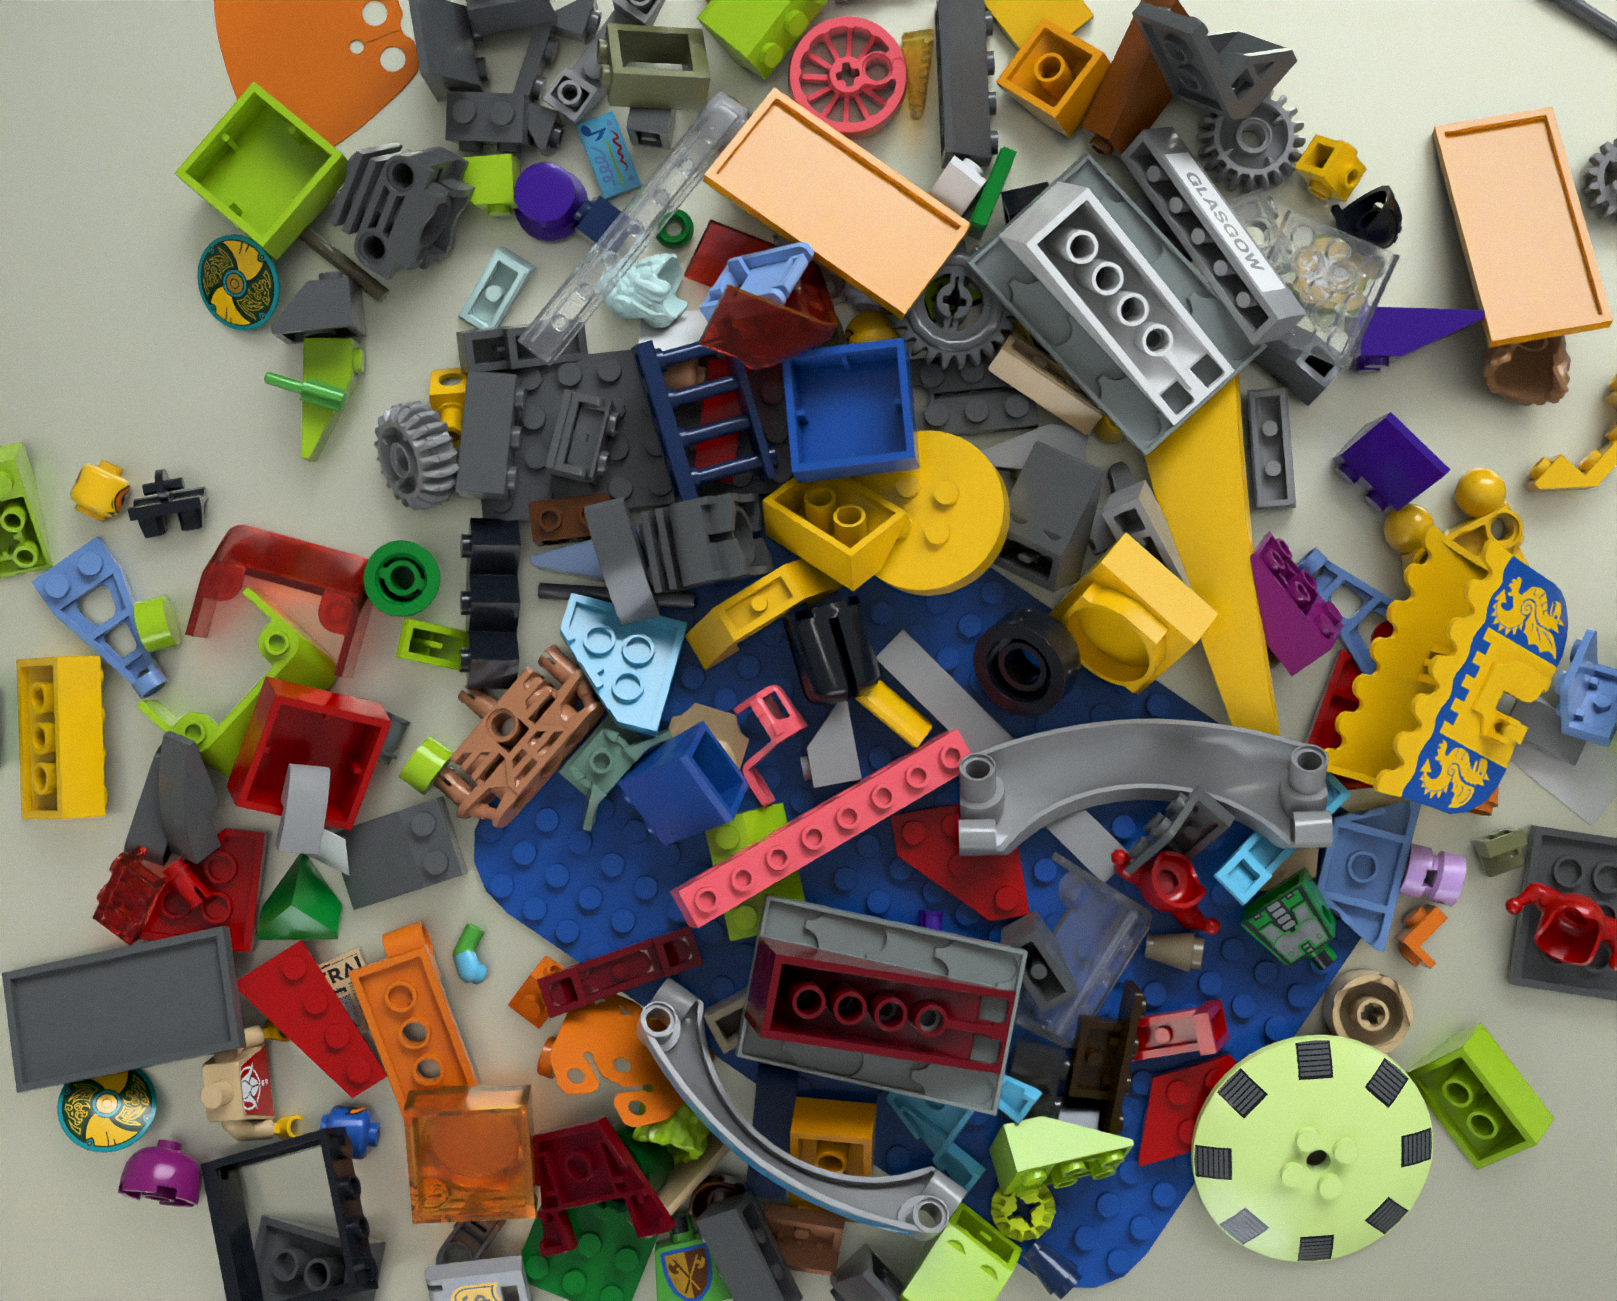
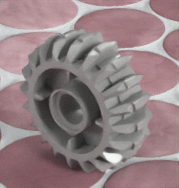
[1196,89,1306,194]
[374,401,460,510]

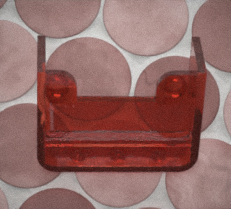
[684,219,838,370]
[185,525,373,678]

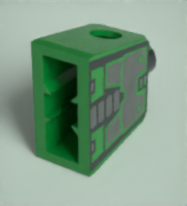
[1240,867,1337,970]

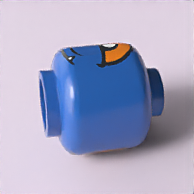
[320,1105,380,1160]

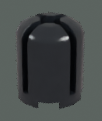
[781,595,880,705]

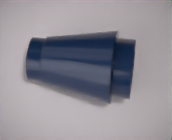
[1022,1239,1083,1300]

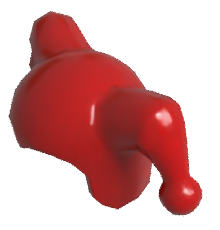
[1111,849,1221,935]
[1505,882,1617,971]

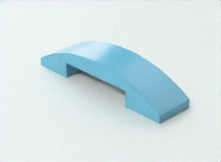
[1214,772,1351,906]

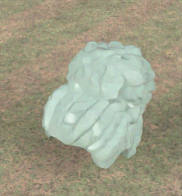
[598,253,688,329]

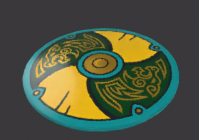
[197,234,280,330]
[57,1069,157,1153]

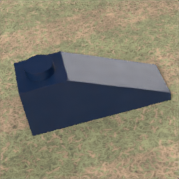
[745,1064,798,1200]

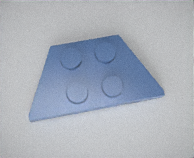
[1315,800,1421,952]

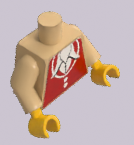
[200,1019,304,1141]

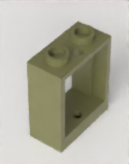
[597,23,711,111]

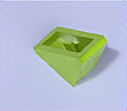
[395,617,466,670]

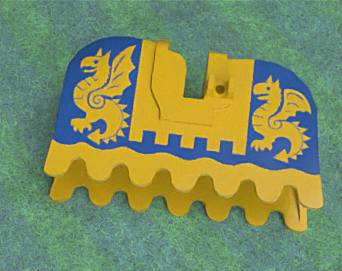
[1324,524,1568,814]

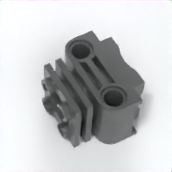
[329,142,475,280]
[639,493,774,593]

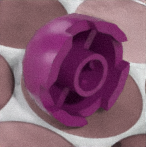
[118,1140,202,1208]

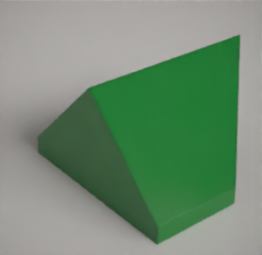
[256,853,343,940]

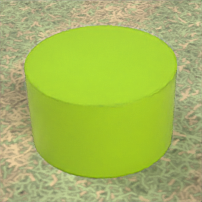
[134,595,181,653]
[399,736,453,795]

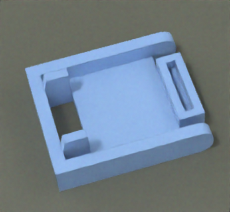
[699,242,814,324]

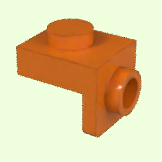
[1394,904,1448,969]
[508,956,565,1029]

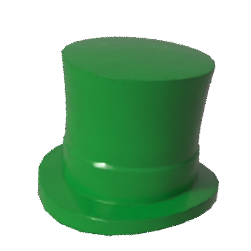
[363,540,440,617]

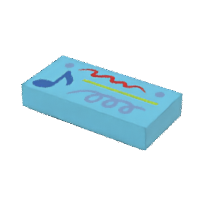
[576,111,642,201]

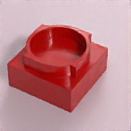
[226,676,392,831]

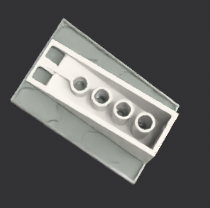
[965,153,1268,456]

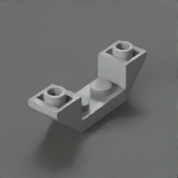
[542,0,665,124]

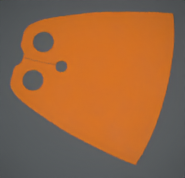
[214,0,419,146]

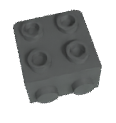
[1124,785,1235,875]

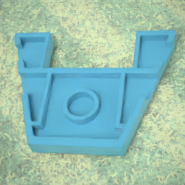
[885,1074,1042,1199]

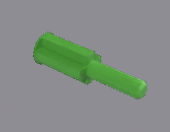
[264,372,348,413]

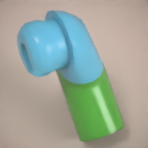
[452,923,487,985]

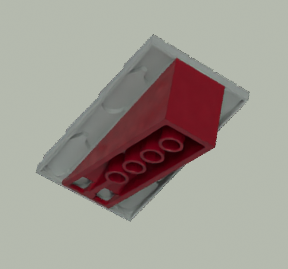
[735,894,1028,1116]

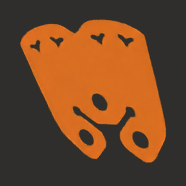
[550,994,715,1127]

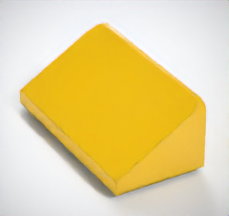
[854,679,932,748]

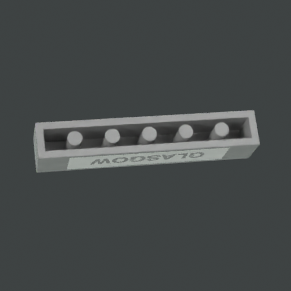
[1120,127,1307,345]

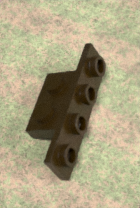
[1064,980,1146,1135]

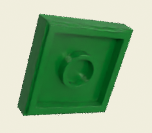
[968,147,1017,241]

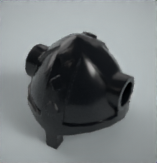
[1330,185,1402,257]

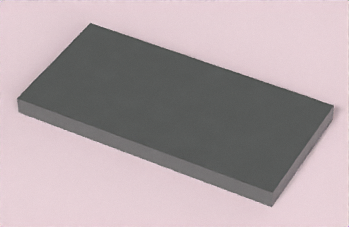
[2,926,246,1093]

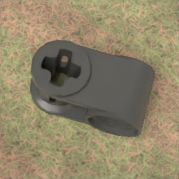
[436,1198,506,1265]

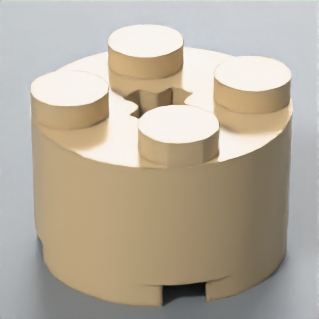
[1323,969,1414,1054]

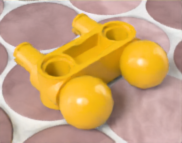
[1384,467,1529,573]

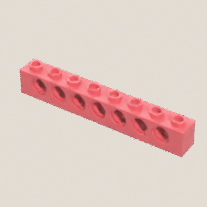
[669,729,971,928]

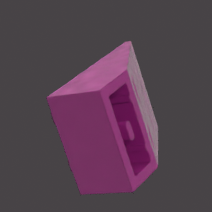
[1250,531,1343,676]

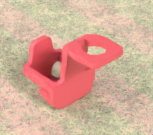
[733,685,808,807]

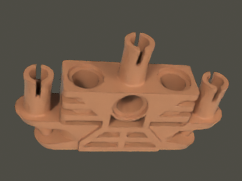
[433,645,605,828]

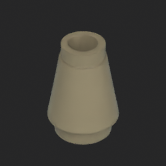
[1145,933,1205,973]

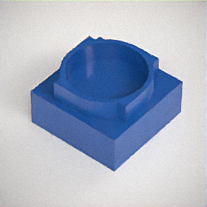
[781,337,920,483]

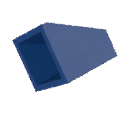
[617,720,749,846]

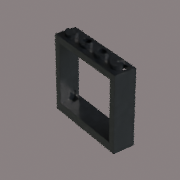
[200,1127,379,1301]

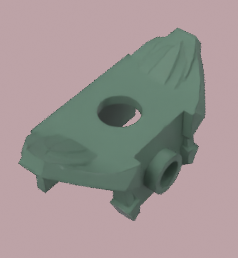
[558,714,672,831]

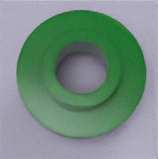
[654,209,694,249]

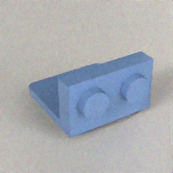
[1555,628,1617,747]

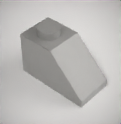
[800,701,862,788]

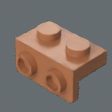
[763,1203,845,1276]

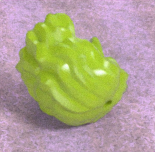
[632,1084,709,1165]

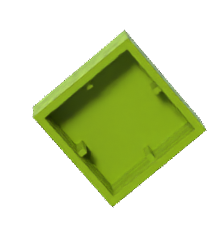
[174,81,348,260]

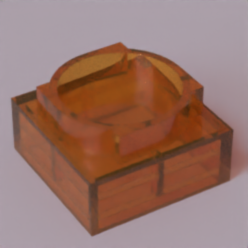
[403,1084,539,1224]

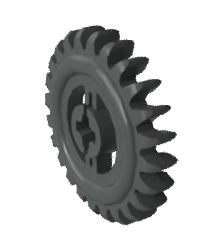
[887,240,1016,370]

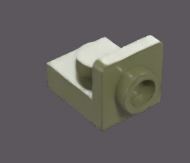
[1473,827,1528,877]

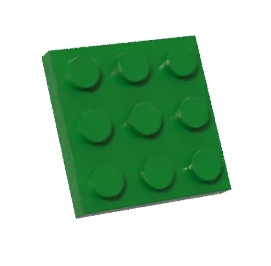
[521,1204,659,1301]

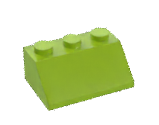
[697,0,828,80]
[705,802,806,941]
[1406,1022,1555,1170]

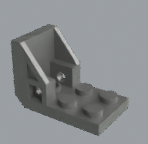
[1132,1,1297,119]

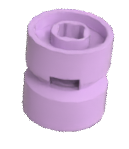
[1399,843,1466,906]

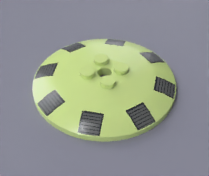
[1191,1035,1433,1262]

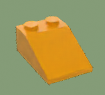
[790,1097,877,1223]

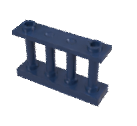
[631,318,778,503]

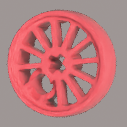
[788,16,908,140]

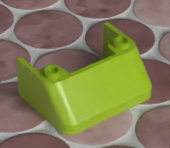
[137,587,340,778]

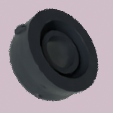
[973,608,1081,717]

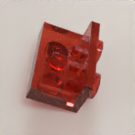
[92,845,166,946]

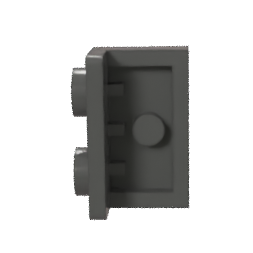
[445,91,534,153]

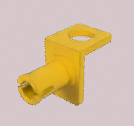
[429,368,468,448]

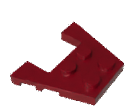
[533,1116,676,1257]

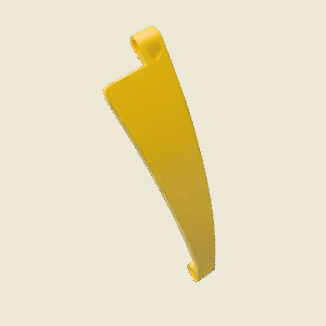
[1144,282,1280,736]

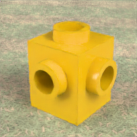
[1294,134,1367,202]

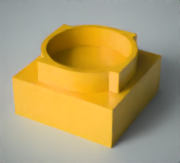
[1049,532,1219,695]

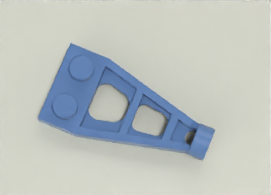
[31,536,168,699]
[1296,547,1394,675]

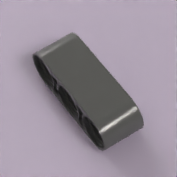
[124,744,172,866]

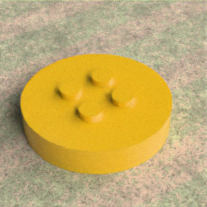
[853,430,1010,596]

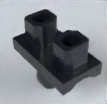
[128,469,208,538]

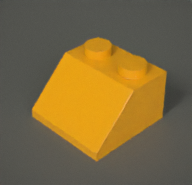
[996,17,1111,139]

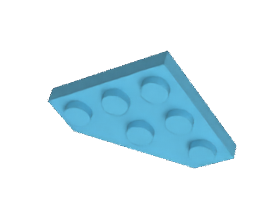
[560,593,688,737]

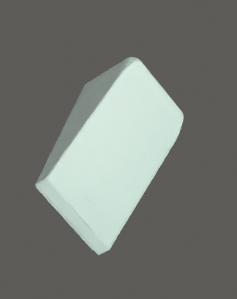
[458,247,536,329]

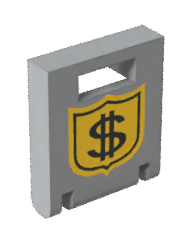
[424,1255,532,1301]

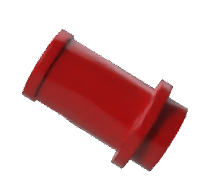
[162,857,212,911]

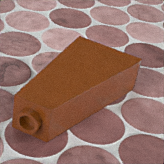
[1081,0,1190,158]

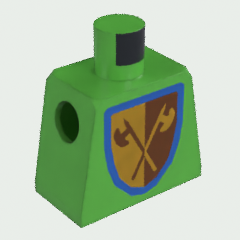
[655,1212,732,1301]

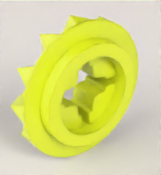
[991,1185,1056,1242]

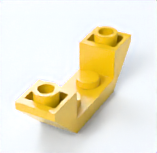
[1524,374,1617,492]
[685,559,843,671]

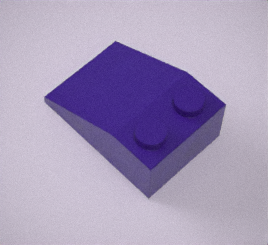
[1345,306,1485,373]
[1332,412,1451,513]

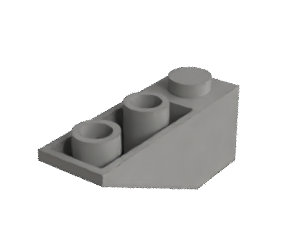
[981,424,1089,480]

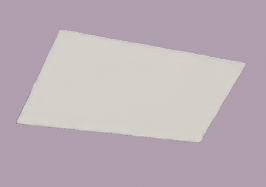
[1496,694,1617,826]

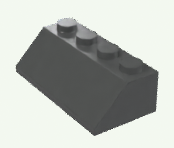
[934,0,998,169]

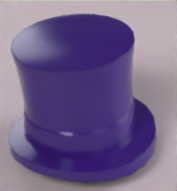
[514,162,588,242]

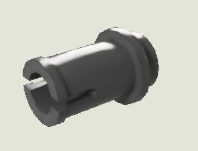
[378,712,411,765]

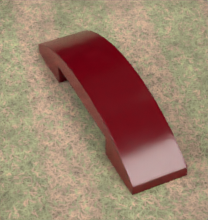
[537,926,704,1018]

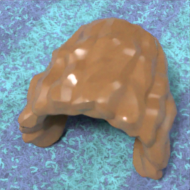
[1482,335,1571,406]

